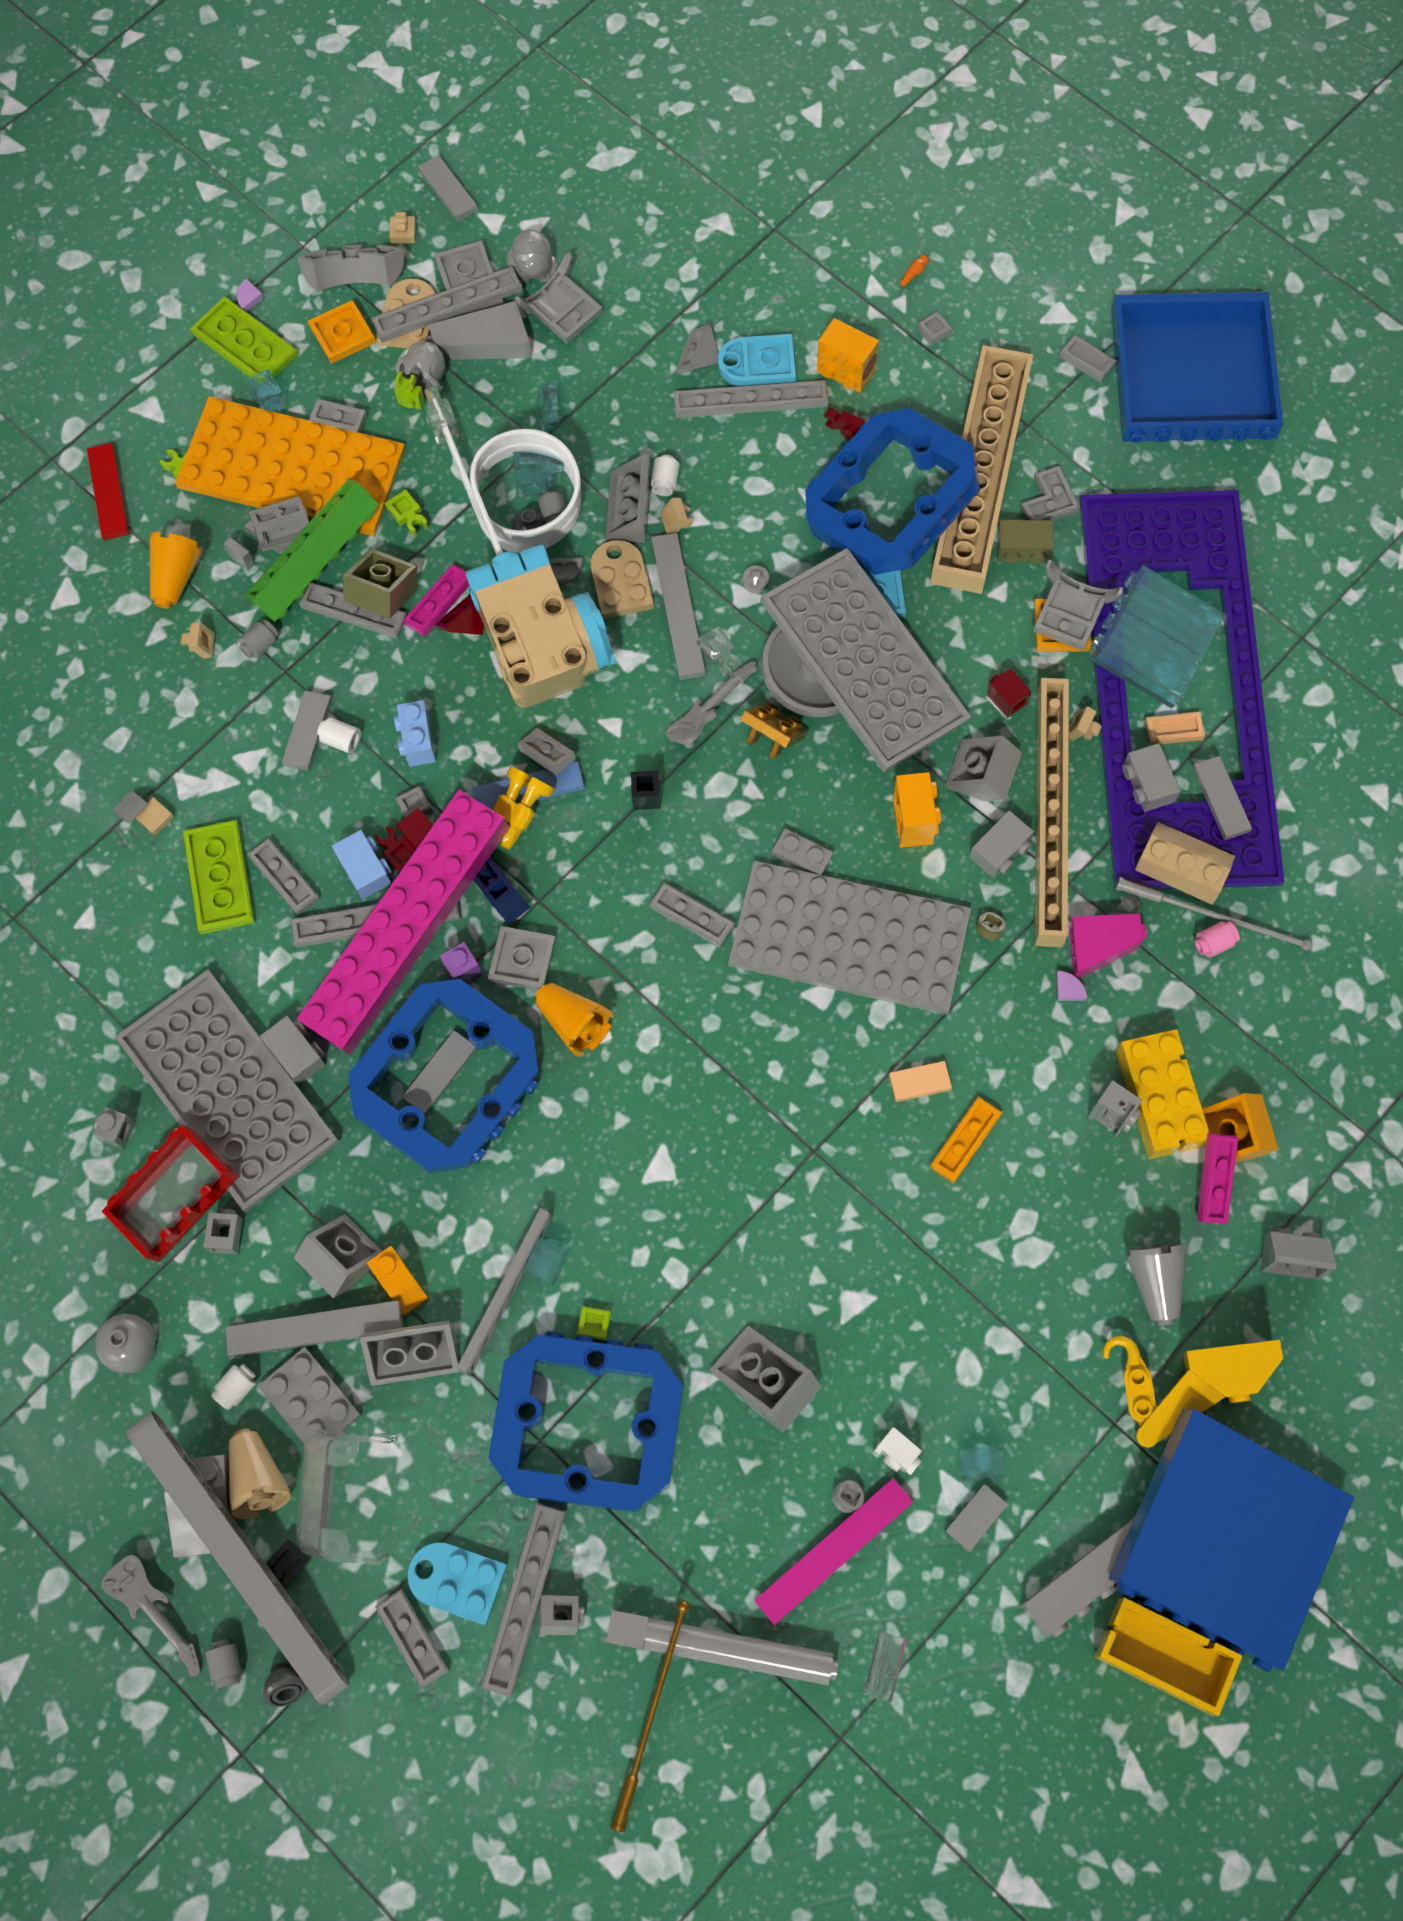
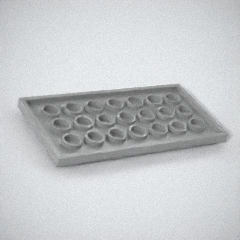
[760,548,971,772]
[728,861,971,1015]
[115,970,339,1213]

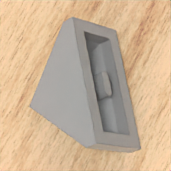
[675,324,718,374]

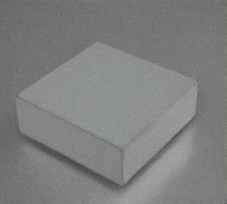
[916,311,952,346]
[224,537,255,571]
[395,785,432,818]
[112,791,148,823]

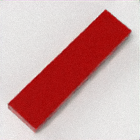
[87,443,129,540]

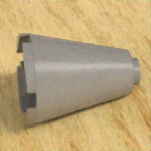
[1126,1243,1186,1326]

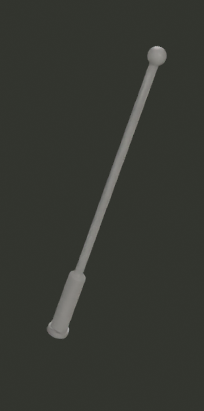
[1115,877,1312,951]

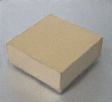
[135,797,174,836]

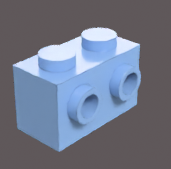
[394,700,436,767]
[332,830,391,900]

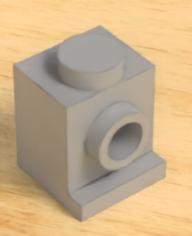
[94,1107,136,1149]
[203,1209,243,1255]
[539,1595,584,1637]

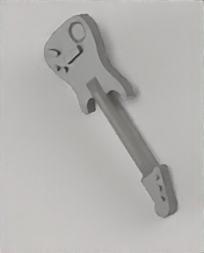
[665,661,758,749]
[102,1555,201,1677]

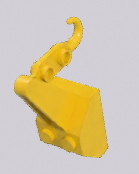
[1103,1336,1283,1448]

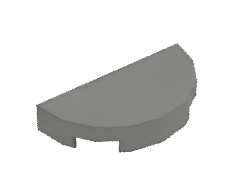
[549,558,584,586]

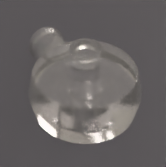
[1108,895,1142,915]

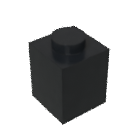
[631,770,661,810]

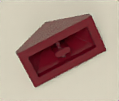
[435,594,484,635]

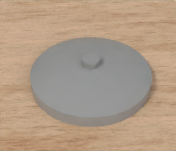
[761,626,840,717]

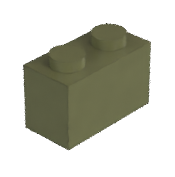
[997,520,1053,564]

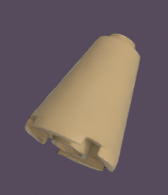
[228,1429,291,1519]

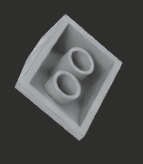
[709,1326,822,1433]
[164,1455,235,1558]

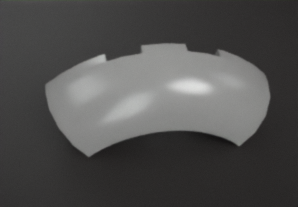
[298,244,404,291]

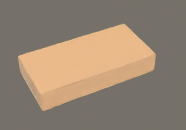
[1145,711,1205,746]
[889,1061,952,1102]

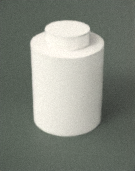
[317,717,361,754]

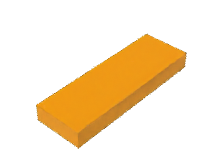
[930,1096,1003,1184]

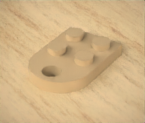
[376,279,435,349]
[591,540,654,619]

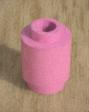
[1195,921,1240,958]

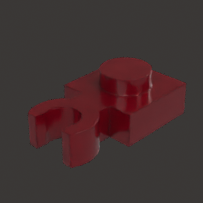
[823,408,865,440]
[374,826,416,873]

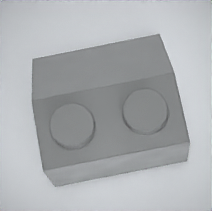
[945,736,1022,801]
[294,1214,382,1298]
[1261,1228,1336,1280]

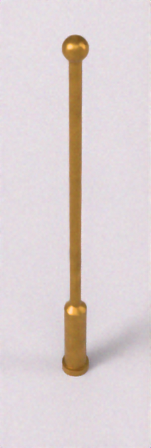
[610,1600,690,1832]

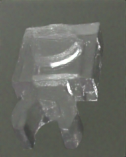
[696,626,742,676]

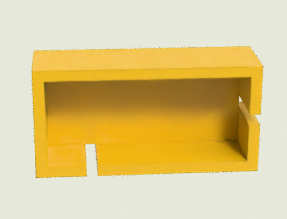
[1116,1029,1210,1160]
[1094,1598,1242,1716]

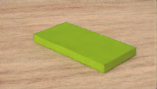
[190,296,298,388]
[183,820,255,935]

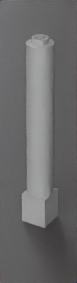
[606,1610,839,1686]

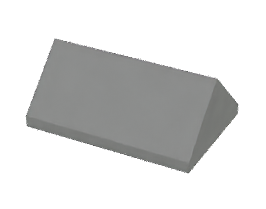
[605,453,651,543]
[360,1320,460,1386]

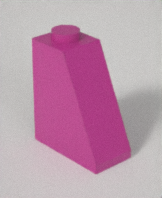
[1068,913,1146,979]

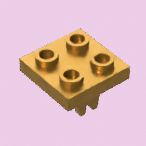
[740,702,809,759]

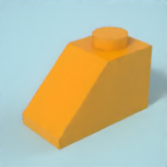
[367,1246,429,1316]

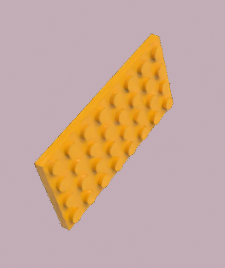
[175,396,406,537]

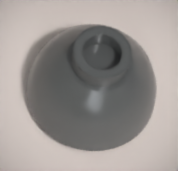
[513,509,546,530]
[263,1663,307,1707]

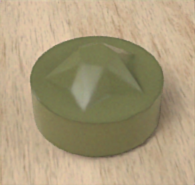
[976,912,1006,940]

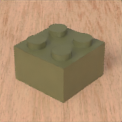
[343,548,417,619]

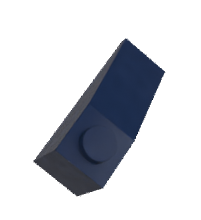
[474,856,530,924]

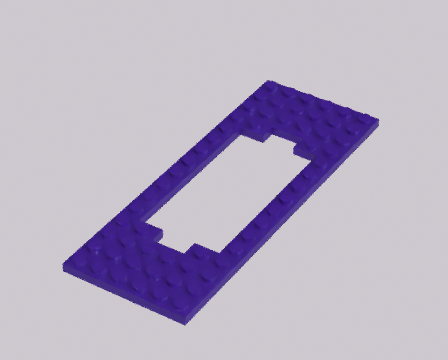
[1080,490,1285,891]

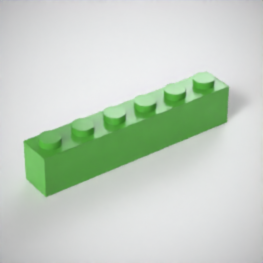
[244,479,379,622]

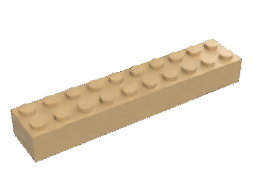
[930,345,1034,594]

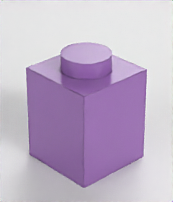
[440,942,482,984]

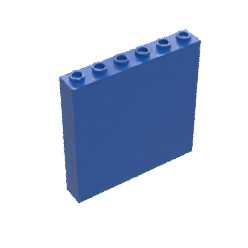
[1111,292,1283,443]
[1108,1409,1354,1672]

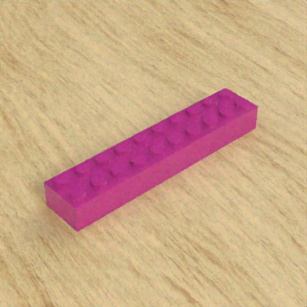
[297,790,510,1056]

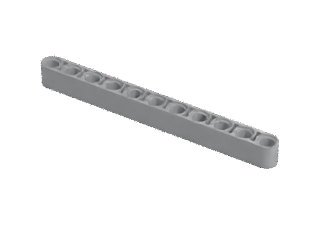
[126,1411,350,1706]

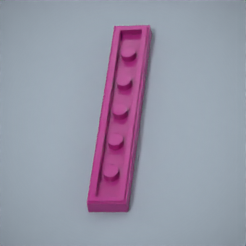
[754,1478,913,1625]

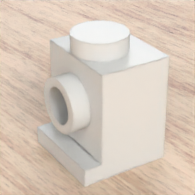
[872,1427,922,1475]

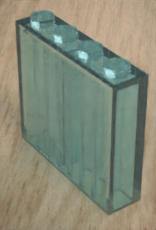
[1089,565,1225,709]

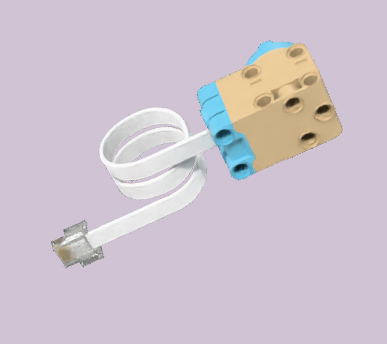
[424,386,616,708]

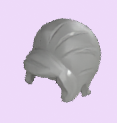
[507,229,558,284]
[395,341,446,397]

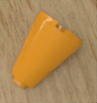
[149,532,203,609]
[535,983,613,1057]

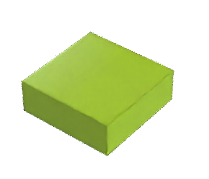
[576,1306,612,1342]

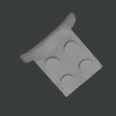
[515,252,602,344]
[1033,560,1123,651]

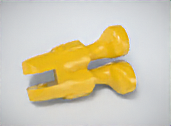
[493,766,555,850]

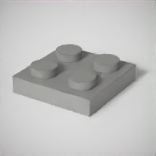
[488,926,556,991]

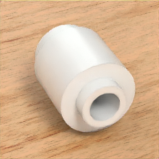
[651,455,680,496]
[211,1364,256,1410]

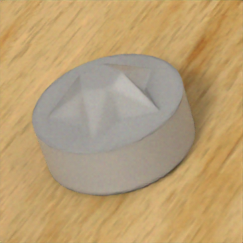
[743,566,769,593]
[832,1480,864,1513]

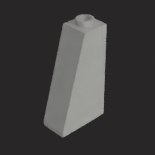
[426,301,532,360]

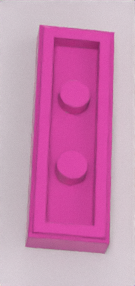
[403,564,470,637]
[1197,1133,1238,1224]

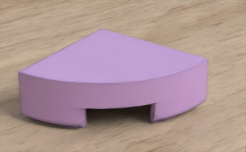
[237,279,264,312]
[1056,971,1087,1001]

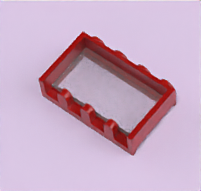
[101,1125,240,1262]

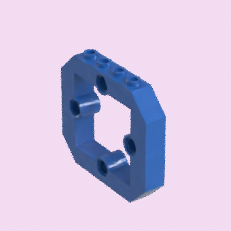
[805,408,980,575]
[348,979,540,1173]
[488,1332,684,1513]

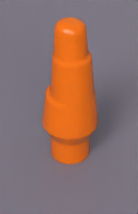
[900,254,929,287]

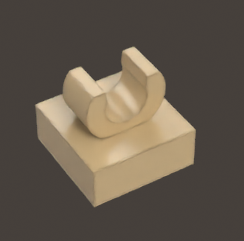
[389,212,416,244]
[660,498,694,534]
[181,622,215,659]
[1068,706,1102,741]

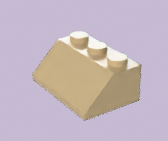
[1135,822,1235,905]

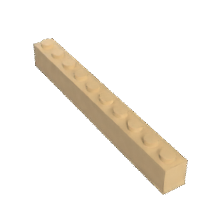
[1035,678,1069,947]

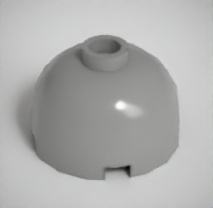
[94,1313,157,1374]

